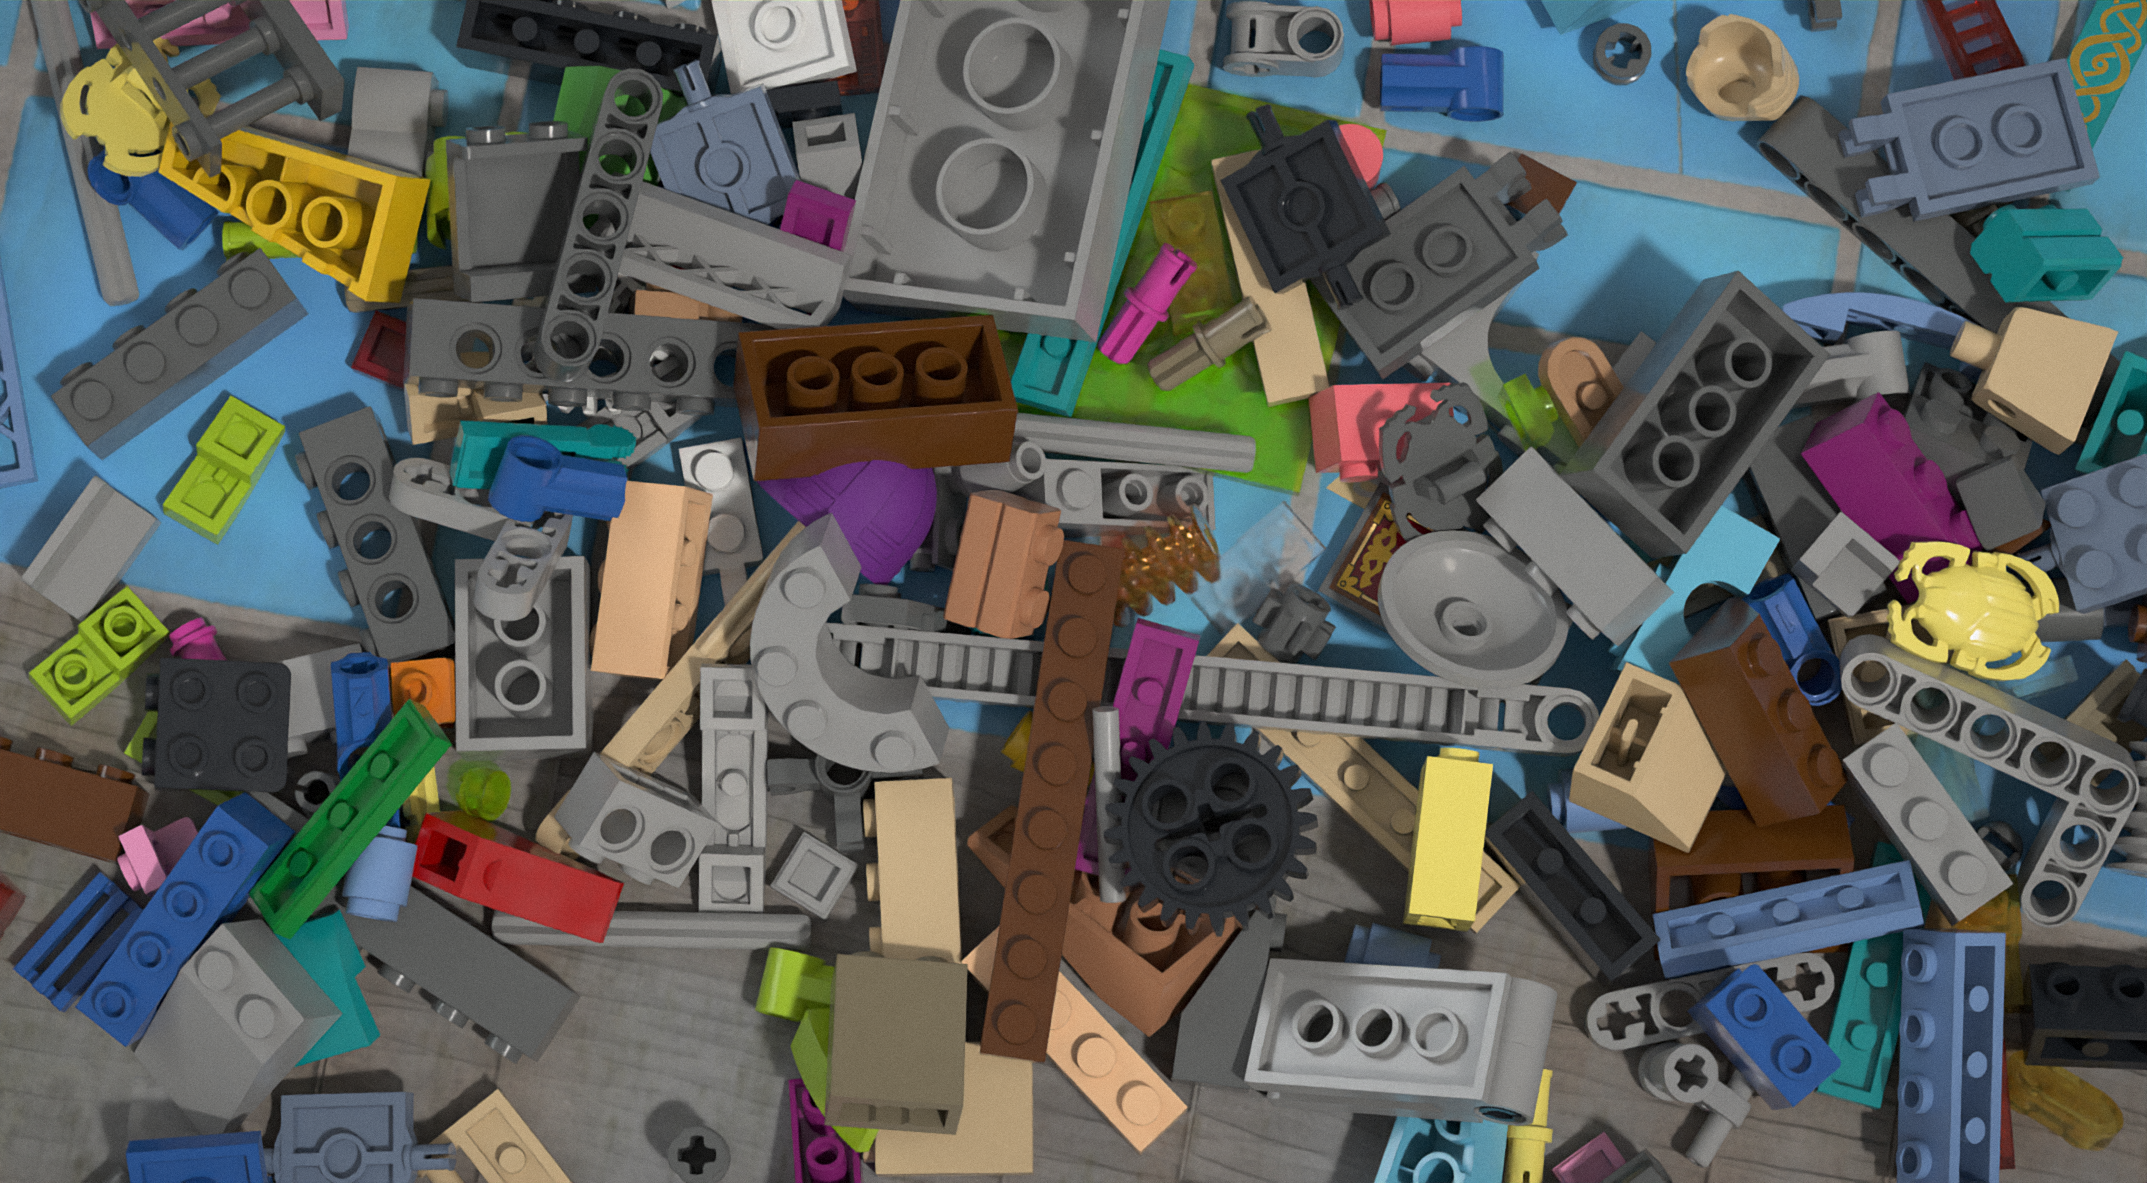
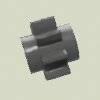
[1252,584,1336,664]

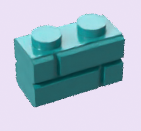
[1970,205,2124,303]

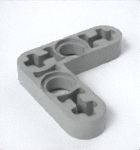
[389,458,573,621]

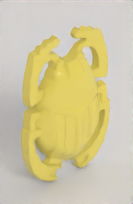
[60,37,221,177]
[1886,541,2059,681]

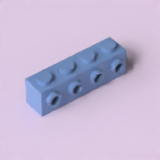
[1896,928,2006,1183]

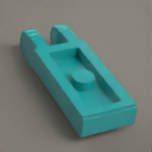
[449,420,636,490]

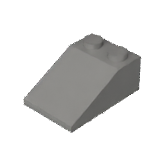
[134,919,343,1135]

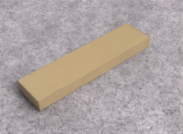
[1211,149,1330,407]

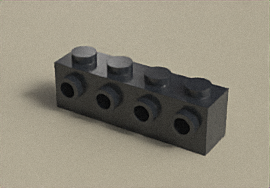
[456,0,723,97]
[2018,962,2147,1070]

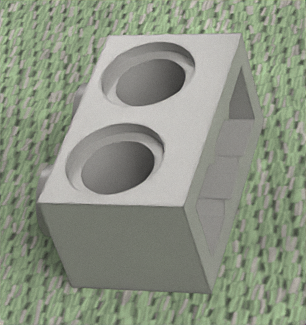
[554,752,719,888]

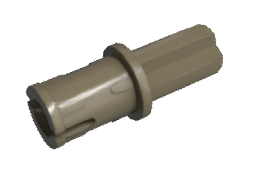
[1147,295,1272,391]

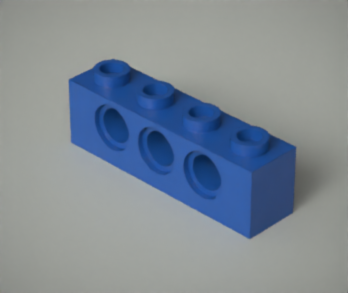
[75,792,296,1047]

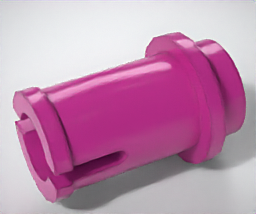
[169,618,227,661]

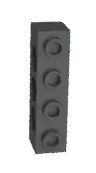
[295,406,455,675]

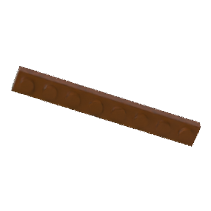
[980,540,1124,1065]

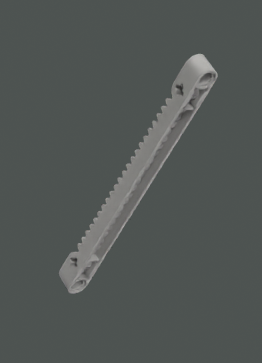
[827,623,1599,757]

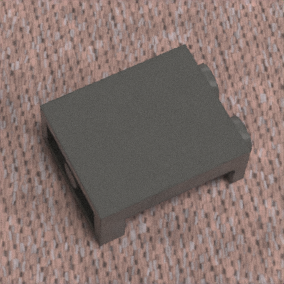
[446,121,596,302]

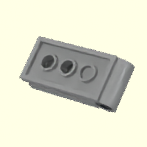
[1244,958,1558,1126]

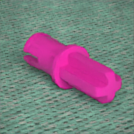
[1097,243,1198,364]

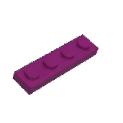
[1075,618,1201,876]

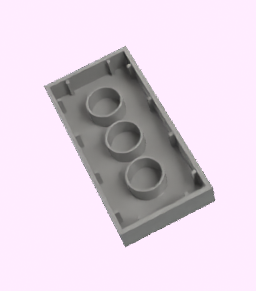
[843,0,1171,343]

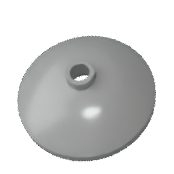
[1378,530,1569,689]

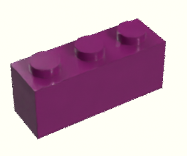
[1801,392,1983,604]

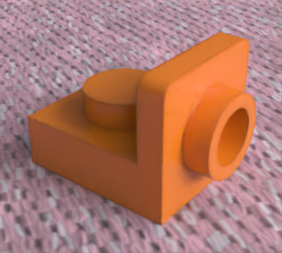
[391,658,456,729]

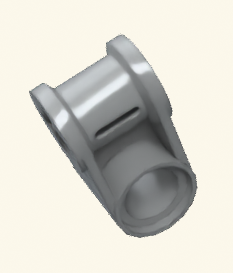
[1223,1,1344,78]

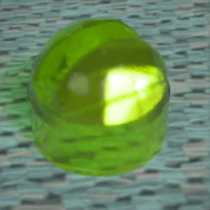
[455,766,511,821]

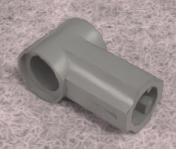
[1791,331,1910,409]

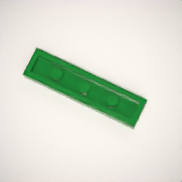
[249,699,452,939]

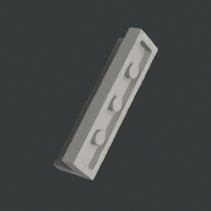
[588,171,852,329]

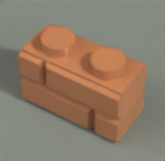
[943,490,1064,639]

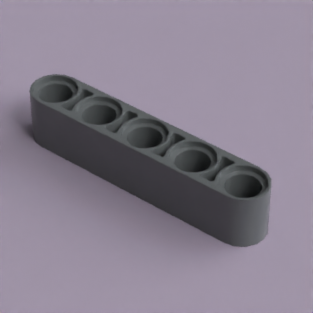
[534,68,663,383]

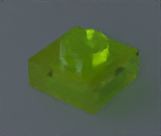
[1498,373,1558,451]

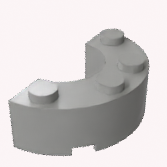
[750,513,949,773]

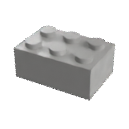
[455,556,594,761]

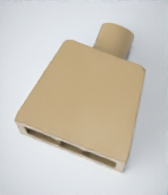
[1950,307,2118,455]

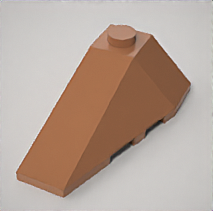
[967,805,1242,1037]

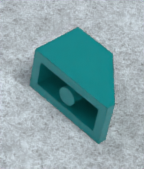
[2075,350,2147,474]

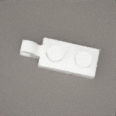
[679,437,764,606]

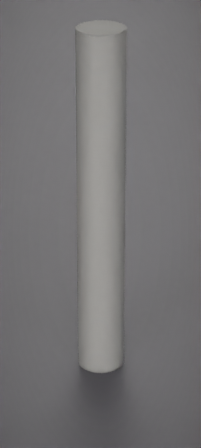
[1092,706,1126,903]

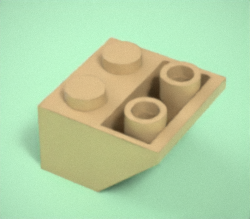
[1569,662,1728,853]

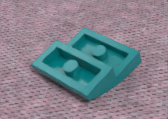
[271,909,381,1068]

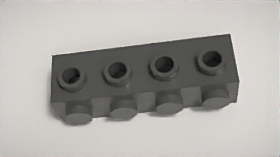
[51,248,309,460]

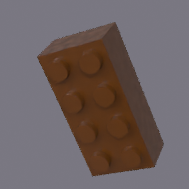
[733,315,1018,481]

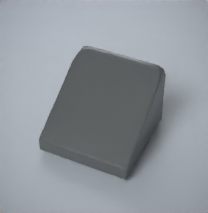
[1956,454,2046,551]

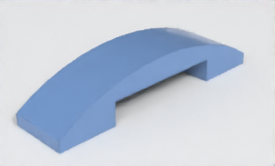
[1781,292,1982,383]

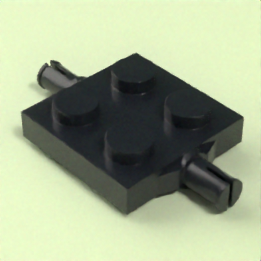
[1220,104,1391,310]

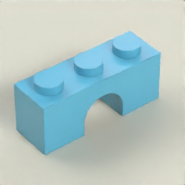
[1608,505,1780,685]

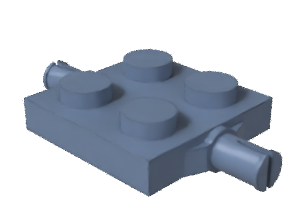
[650,60,801,225]
[2015,454,2147,614]
[263,1092,456,1183]

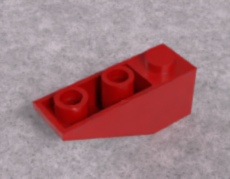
[412,810,624,943]

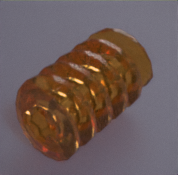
[1113,503,1222,628]

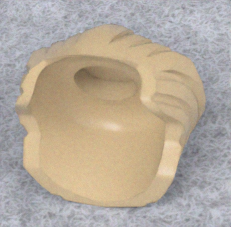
[1686,14,1799,122]

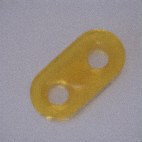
[2001,1050,2124,1151]

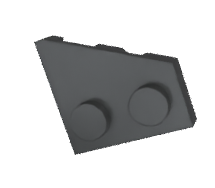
[841,584,971,635]

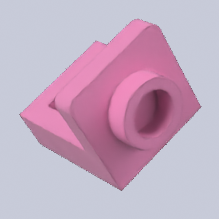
[117,817,199,898]

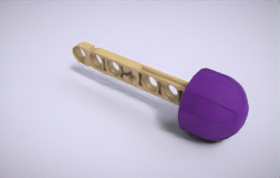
[536,460,937,860]

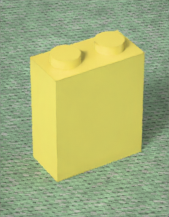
[1403,748,1493,932]

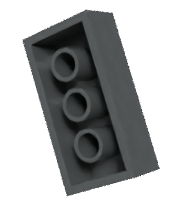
[1559,271,1830,558]

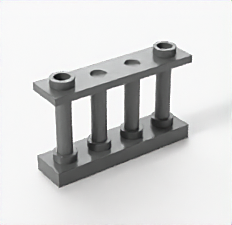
[78,0,344,178]

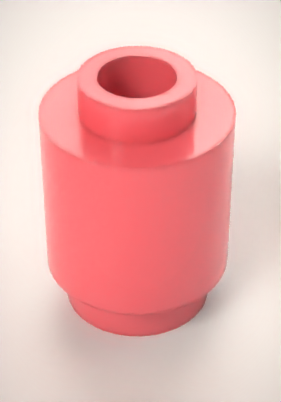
[1369,0,1462,46]

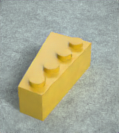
[158,114,430,303]

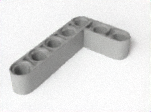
[1839,634,2140,928]

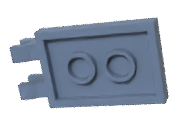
[1838,58,2100,222]

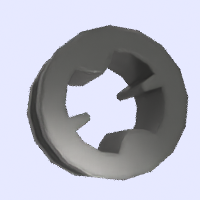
[1593,23,1651,85]

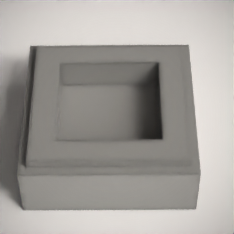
[770,832,860,921]

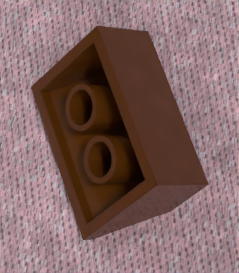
[1669,596,1849,828]
[1648,805,1854,961]

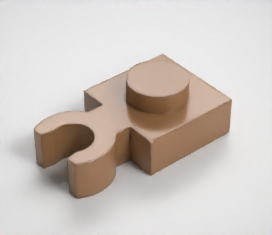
[628,282,743,323]

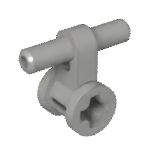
[1638,1042,1755,1168]

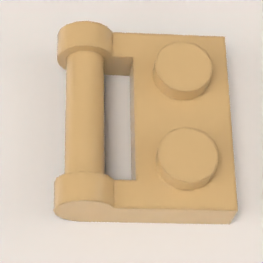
[417,1089,574,1183]

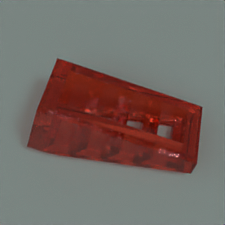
[1922,0,2026,80]

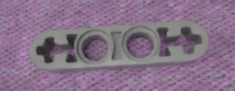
[1584,953,1834,1051]

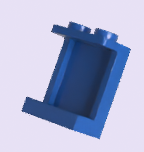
[1687,964,1841,1110]

